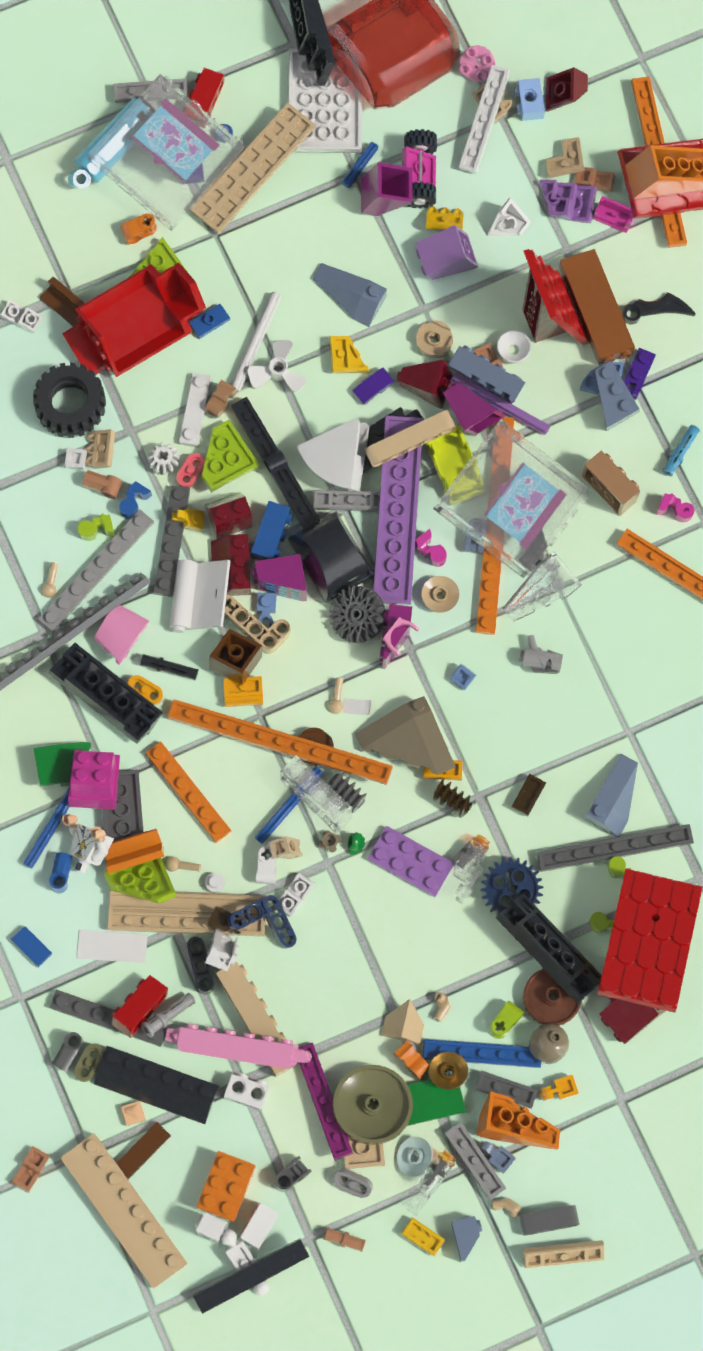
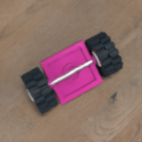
[402,129,437,209]

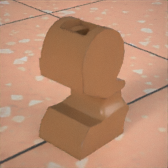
[205,380,237,418]

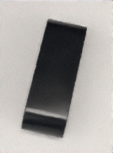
[187,936,214,995]

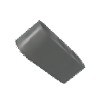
[519,1205,580,1236]

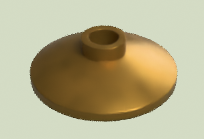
[429,1052,468,1090]

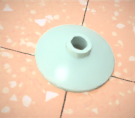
[397,1137,433,1177]

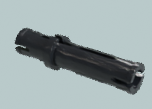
[140,654,199,681]

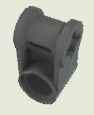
[274,1156,312,1192]

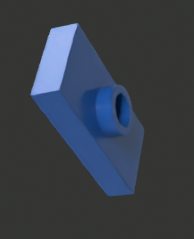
[189,303,231,339]

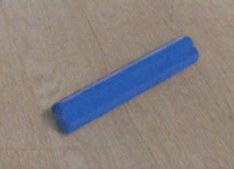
[342,142,378,188]

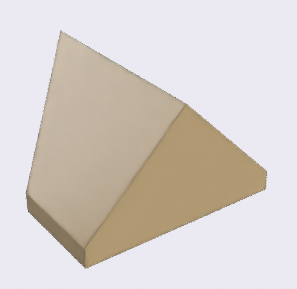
[382,999,424,1045]

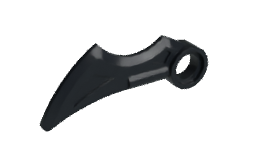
[622,292,696,325]

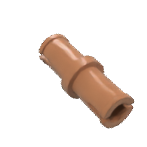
[324,1227,366,1252]

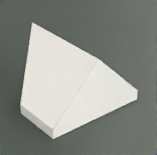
[487,198,531,236]

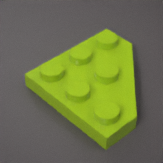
[201,420,259,493]
[104,858,177,904]

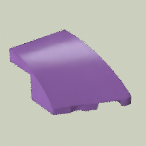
[540,179,597,224]

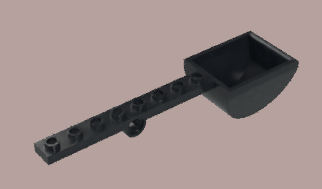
[231,397,375,603]

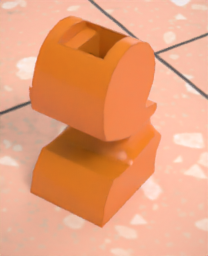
[393,1040,429,1079]

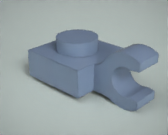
[480,1141,516,1174]

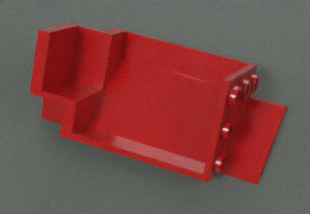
[62,263,206,377]

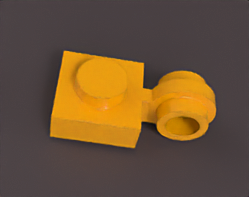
[539,1074,579,1101]

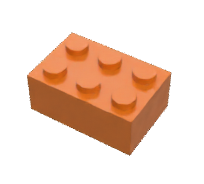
[196,1151,256,1224]

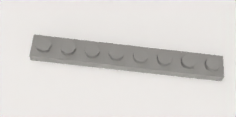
[38,509,154,633]

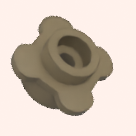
[319,830,341,853]

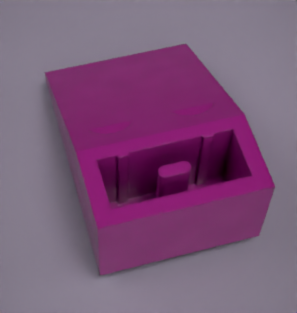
[379,604,413,669]

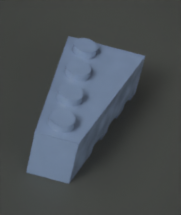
[448,345,526,404]

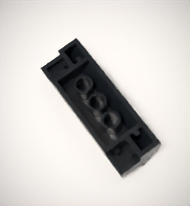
[49,642,163,744]
[496,893,602,1004]
[94,1045,219,1125]

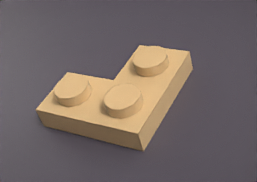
[546,137,585,178]

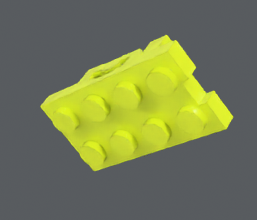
[426,425,486,506]

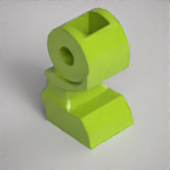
[78,513,115,541]
[608,856,631,890]
[589,912,614,940]

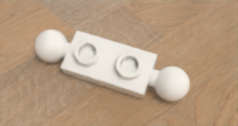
[221,1229,269,1296]

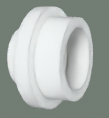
[205,873,225,893]

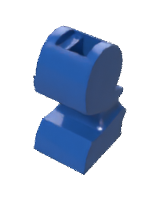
[119,481,152,519]

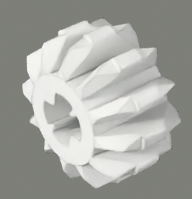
[147,442,180,475]

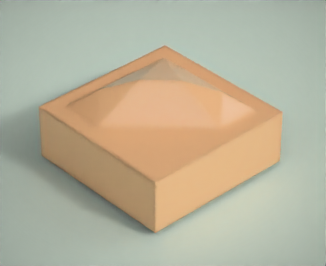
[121,1101,146,1126]

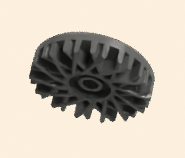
[329,586,385,643]

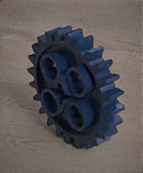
[480,857,544,916]

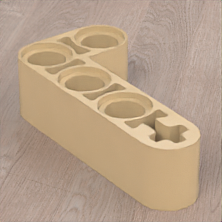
[224,595,291,654]

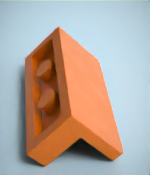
[105,828,164,874]

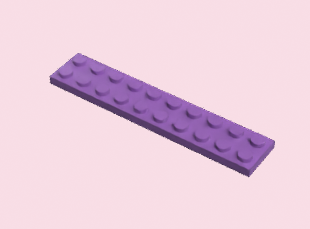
[374,416,423,605]

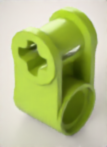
[490,1000,525,1039]

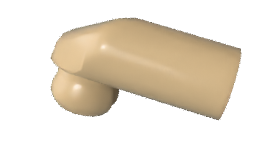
[433,992,451,1023]
[492,1198,521,1217]

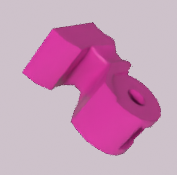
[656,493,695,523]
[415,528,447,567]

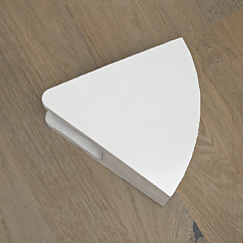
[297,419,369,491]

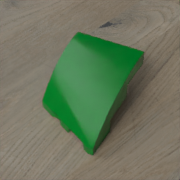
[33,742,91,787]

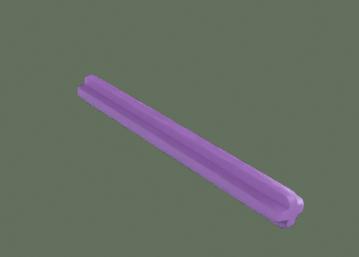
[450,373,550,435]

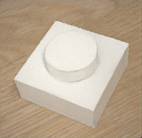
[64,448,87,470]

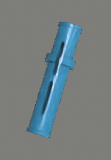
[662,425,700,477]

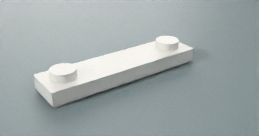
[179,373,212,447]

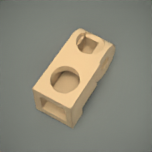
[269,836,303,859]

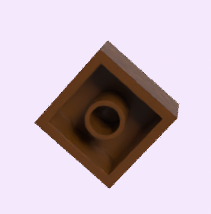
[209,629,262,685]

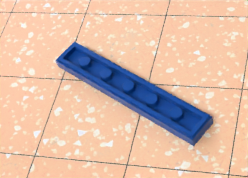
[422,1039,541,1068]

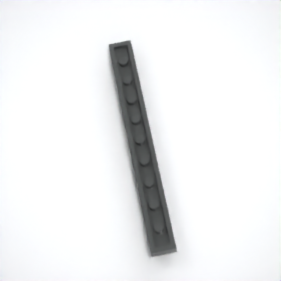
[0,572,150,691]

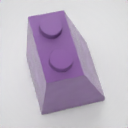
[416,225,478,280]

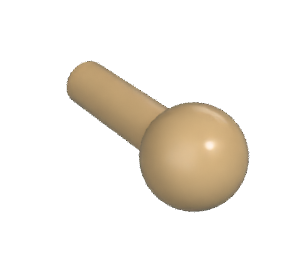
[41,562,59,598]
[328,677,343,714]
[165,856,201,872]

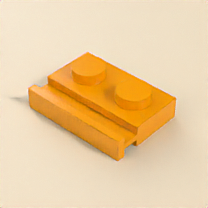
[223,676,264,707]

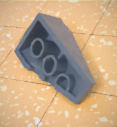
[313,263,387,327]

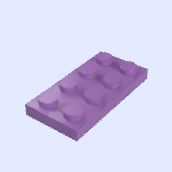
[367,826,454,898]

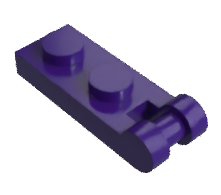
[624,347,656,400]

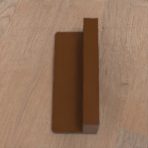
[40,276,85,326]

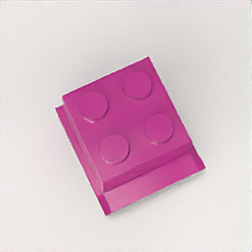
[68,750,120,810]

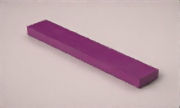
[298,1043,353,1161]

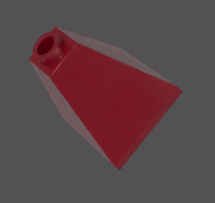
[396,360,452,409]

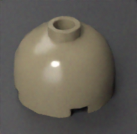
[529,1023,570,1064]

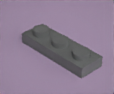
[475,1071,538,1110]

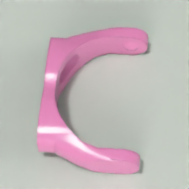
[382,617,420,656]

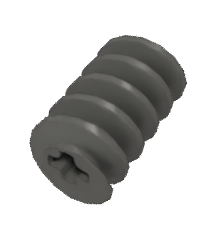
[325,772,367,814]

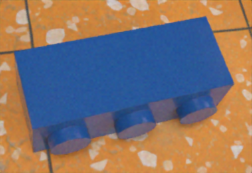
[251,501,293,561]

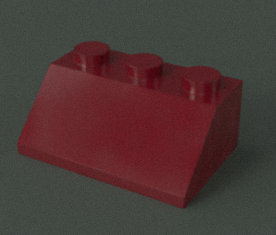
[211,534,251,596]

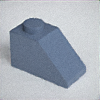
[451,1216,482,1263]

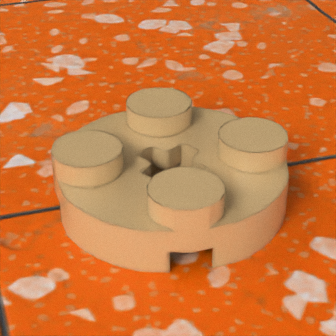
[416,320,453,359]

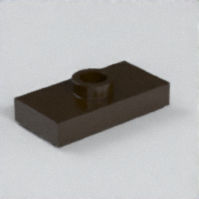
[511,773,547,817]

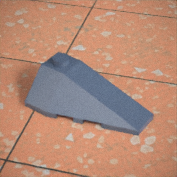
[585,754,638,837]

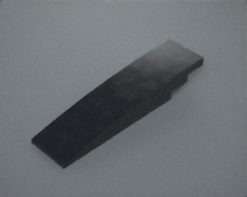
[288,0,335,86]

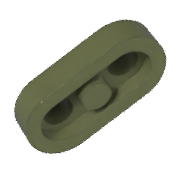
[74,1044,104,1082]

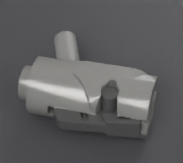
[519,635,563,674]

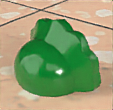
[348,832,365,855]

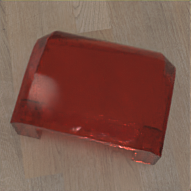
[328,0,460,109]

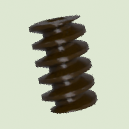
[433,778,476,818]

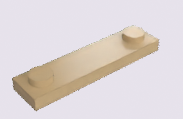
[523,1240,605,1268]

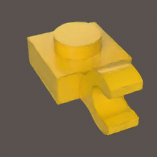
[172,508,204,531]

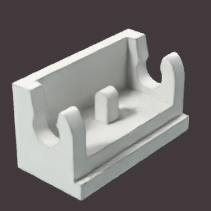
[238,1202,279,1249]

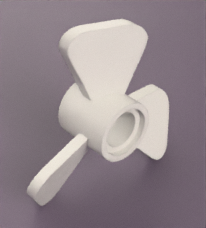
[248,340,307,392]

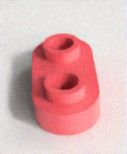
[176,453,205,488]

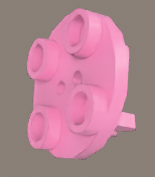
[460,45,496,82]

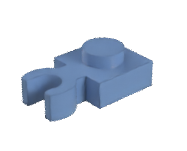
[256,592,277,626]

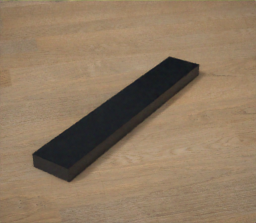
[193,1238,310,1314]

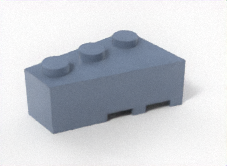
[595,361,640,431]

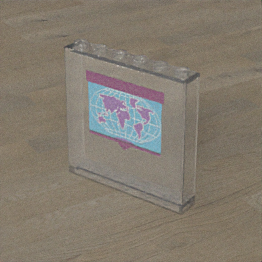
[87,74,244,232]
[433,419,590,578]

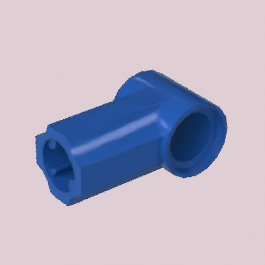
[49,852,73,894]

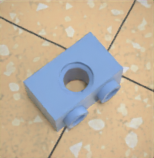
[514,78,545,121]

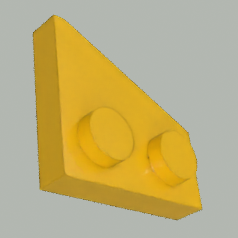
[329,336,369,373]

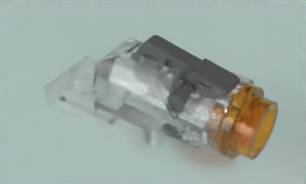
[453,834,490,904]
[401,1150,457,1217]

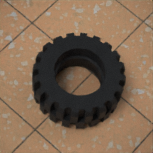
[33,362,106,438]

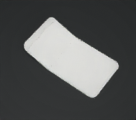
[343,698,371,715]

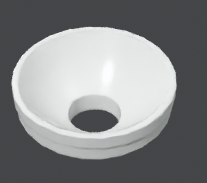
[497,330,531,364]

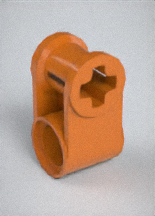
[120,213,157,245]

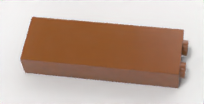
[559,249,635,365]

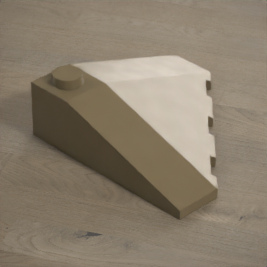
[355,696,456,775]

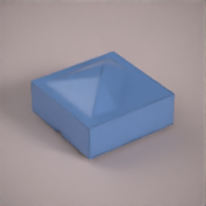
[450,663,477,691]

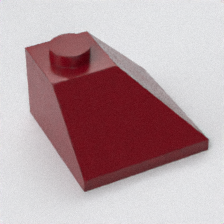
[545,67,588,112]

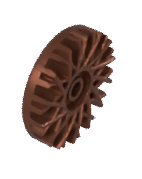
[523,969,582,1026]

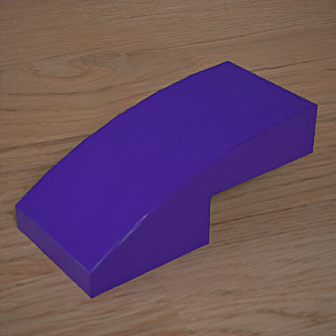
[352,367,395,405]

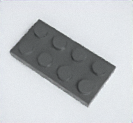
[103,770,144,842]

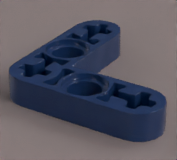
[227,895,297,949]

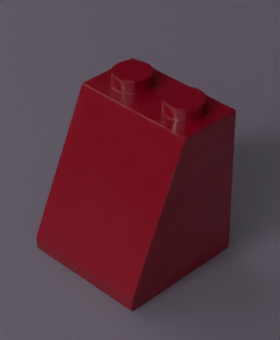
[204,492,253,539]
[599,999,666,1044]

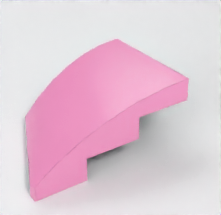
[94,605,149,665]

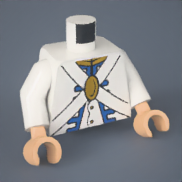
[62,814,114,873]

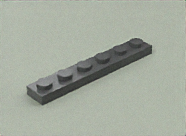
[153,485,190,597]
[49,989,168,1047]

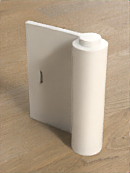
[170,559,230,633]

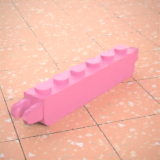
[165,1024,312,1069]

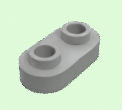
[333,1168,373,1198]

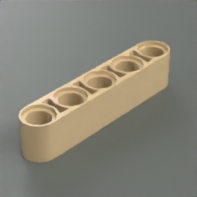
[365,410,456,467]

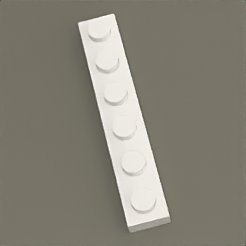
[459,65,510,174]

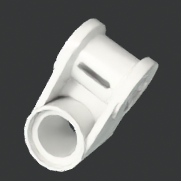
[256,846,276,884]

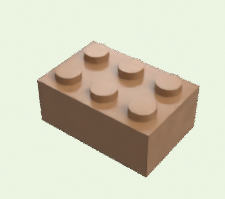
[582,450,640,516]

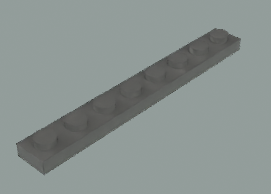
[537,824,694,872]

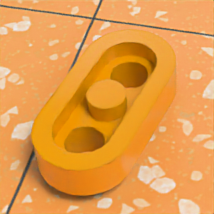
[127,675,163,705]

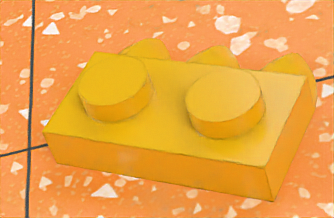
[426,206,464,230]

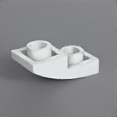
[0,299,43,333]
[279,873,316,917]

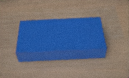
[11,926,53,968]

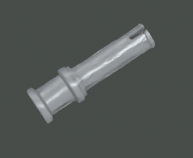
[140,993,196,1038]

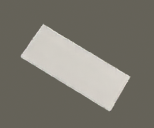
[77,930,148,964]

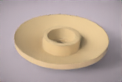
[421,576,460,613]

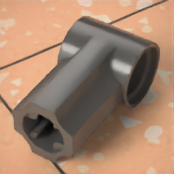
[51,1032,84,1072]

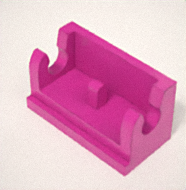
[593,196,634,234]

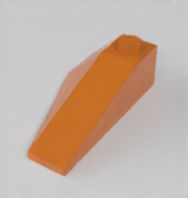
[476,1091,561,1150]

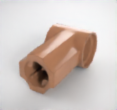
[82,470,123,499]

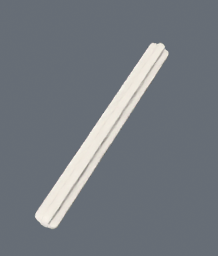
[231,292,281,391]

